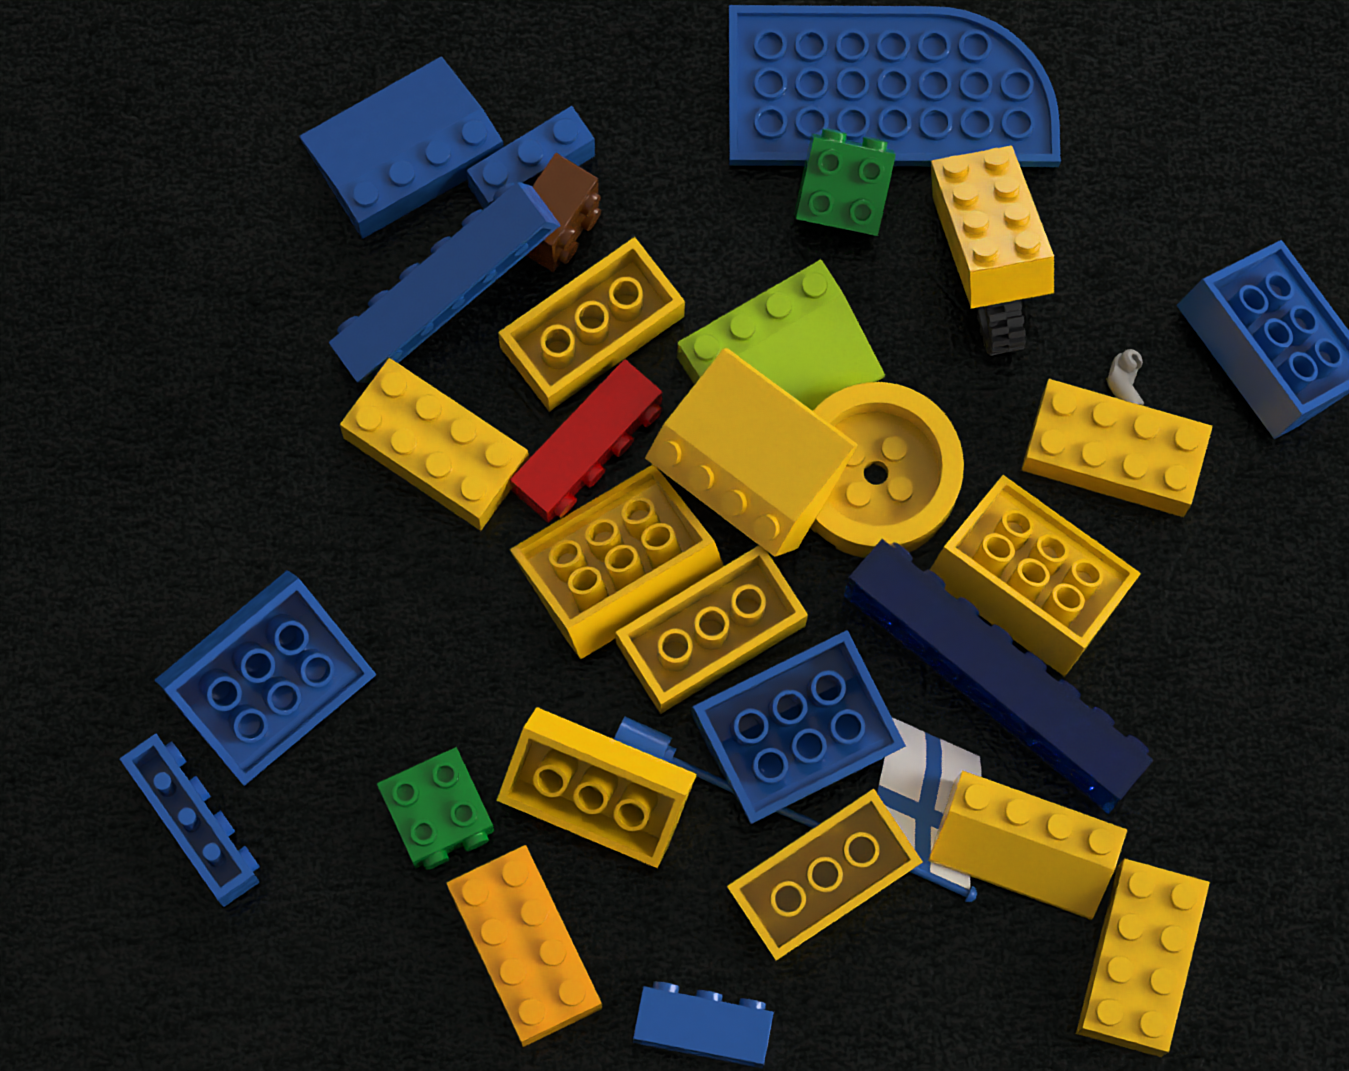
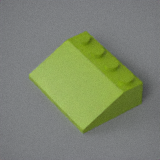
[677,259,885,411]

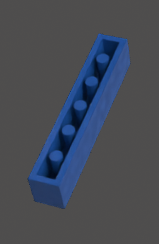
[329,182,561,384]

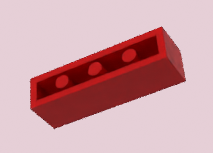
[510,359,663,523]

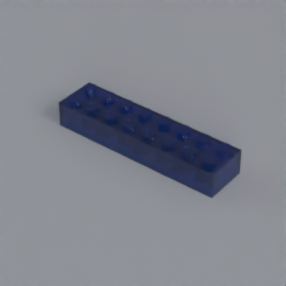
[844,539,1153,814]

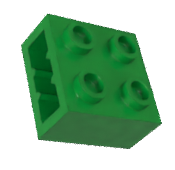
[794,128,896,236]
[377,747,494,870]

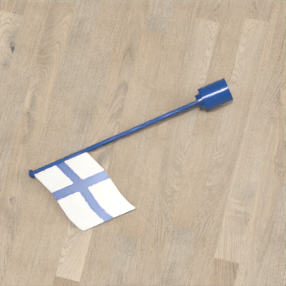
[614,716,981,902]

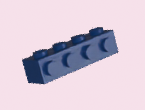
[120,734,260,907]

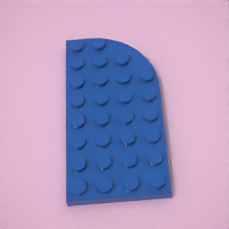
[729,5,1061,167]

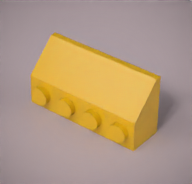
[928,770,1127,920]

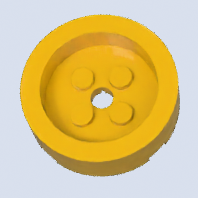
[810,382,964,559]

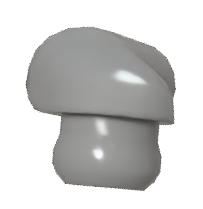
[1107,349,1144,405]

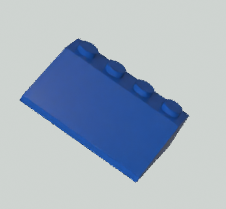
[299,56,504,239]
[1177,240,1349,439]
[155,570,376,786]
[689,630,906,824]

